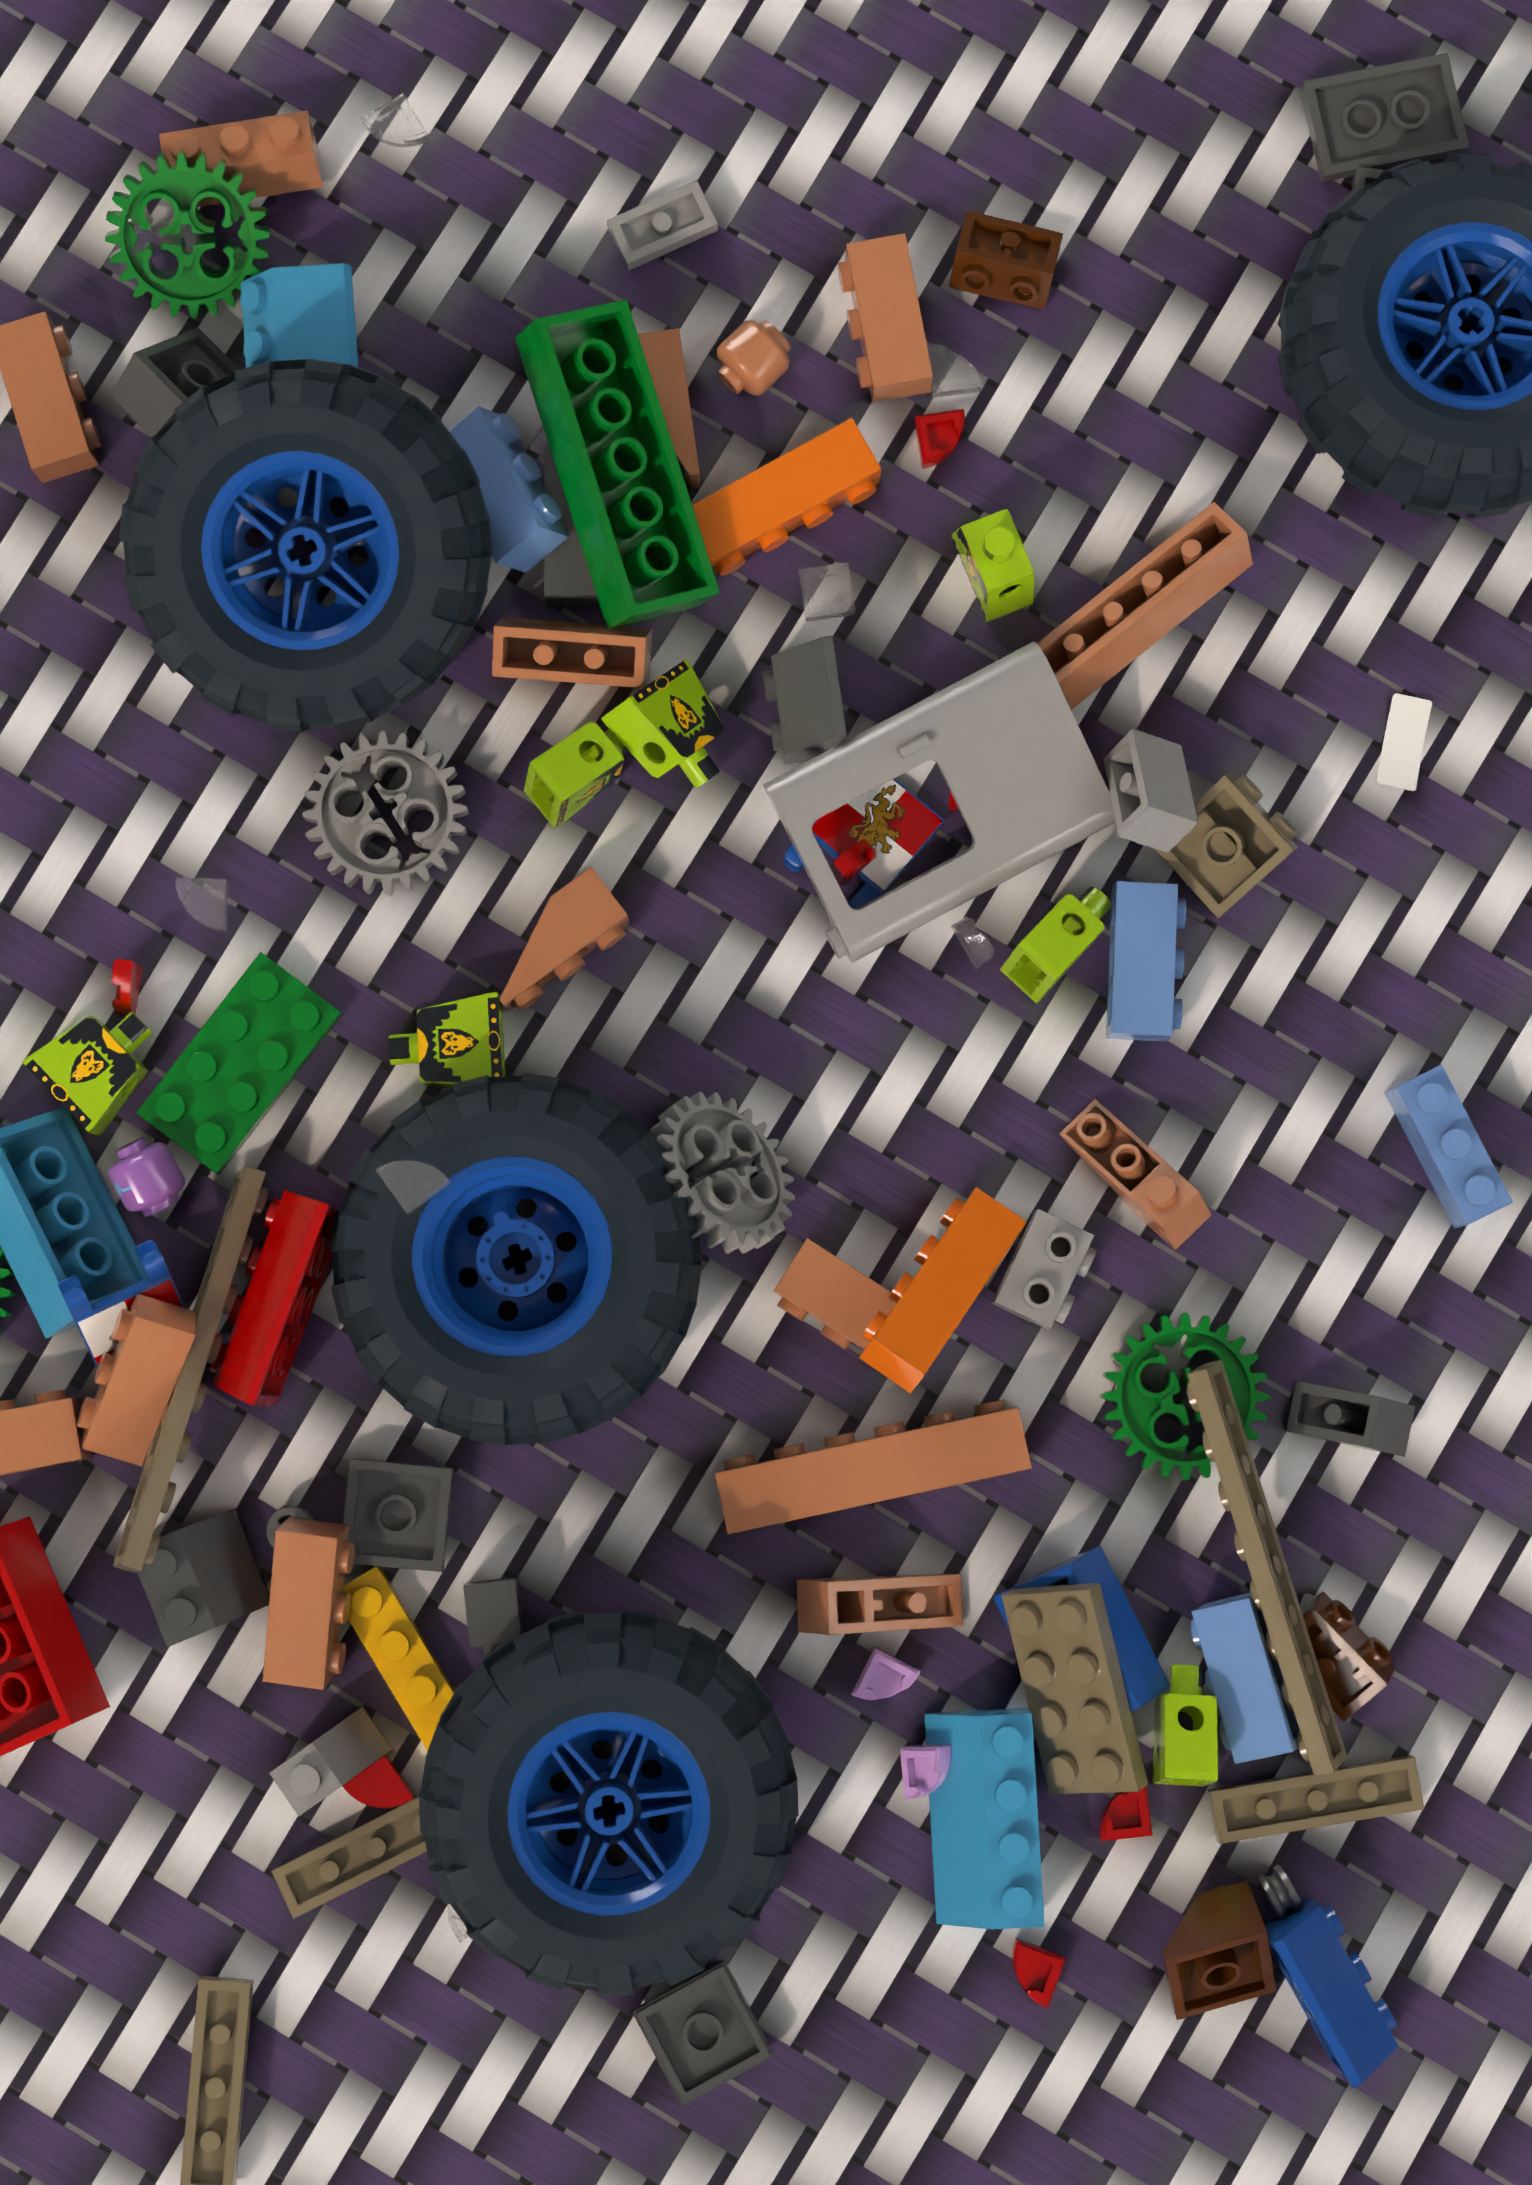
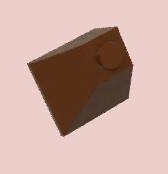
[1162,1881,1276,2020]

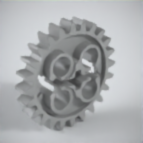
[302,730,469,896]
[651,1092,795,1254]

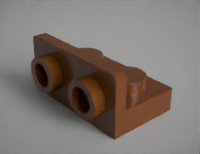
[949,210,1064,310]
[1303,1592,1395,1722]

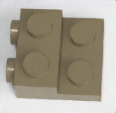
[1154,773,1298,918]

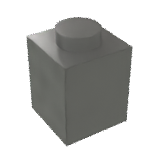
[463,1577,525,1656]

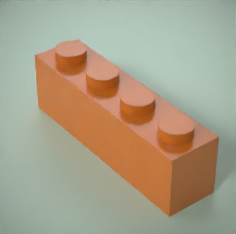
[692,418,882,576]
[859,1187,1027,1394]

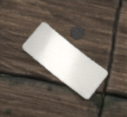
[1377,693,1432,791]

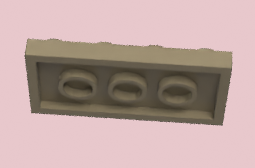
[1002,1583,1148,1794]

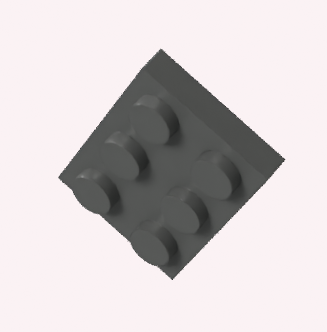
[1300,53,1469,183]

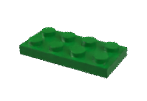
[136,952,343,1175]

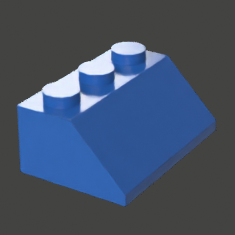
[993,1545,1170,1711]
[1264,1897,1398,2088]

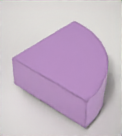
[851,1647,921,1700]
[900,1745,951,1800]

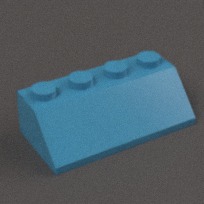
[240,263,358,368]
[0,1107,148,1339]
[924,1708,1045,1930]

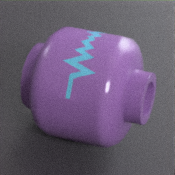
[108,1137,185,1217]

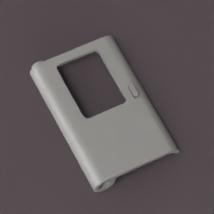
[763,641,1116,963]

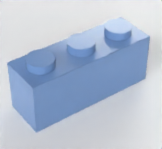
[450,406,569,573]
[1106,881,1186,1042]
[1385,1064,1513,1229]
[1190,1593,1300,1764]

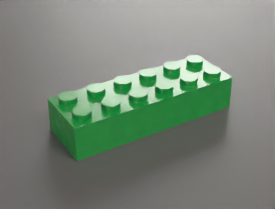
[515,299,720,630]

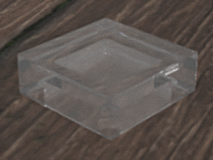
[799,562,855,622]

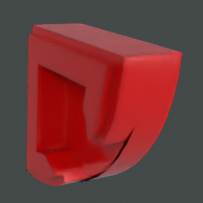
[914,409,965,469]
[830,839,878,887]
[111,958,143,1016]
[342,1753,416,1808]
[1099,1785,1153,1841]
[1012,1937,1066,2008]

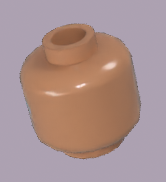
[717,320,791,396]

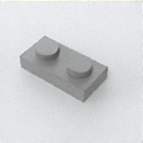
[607,180,718,271]

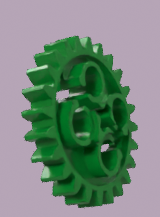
[105,149,270,319]
[1100,1313,1270,1480]

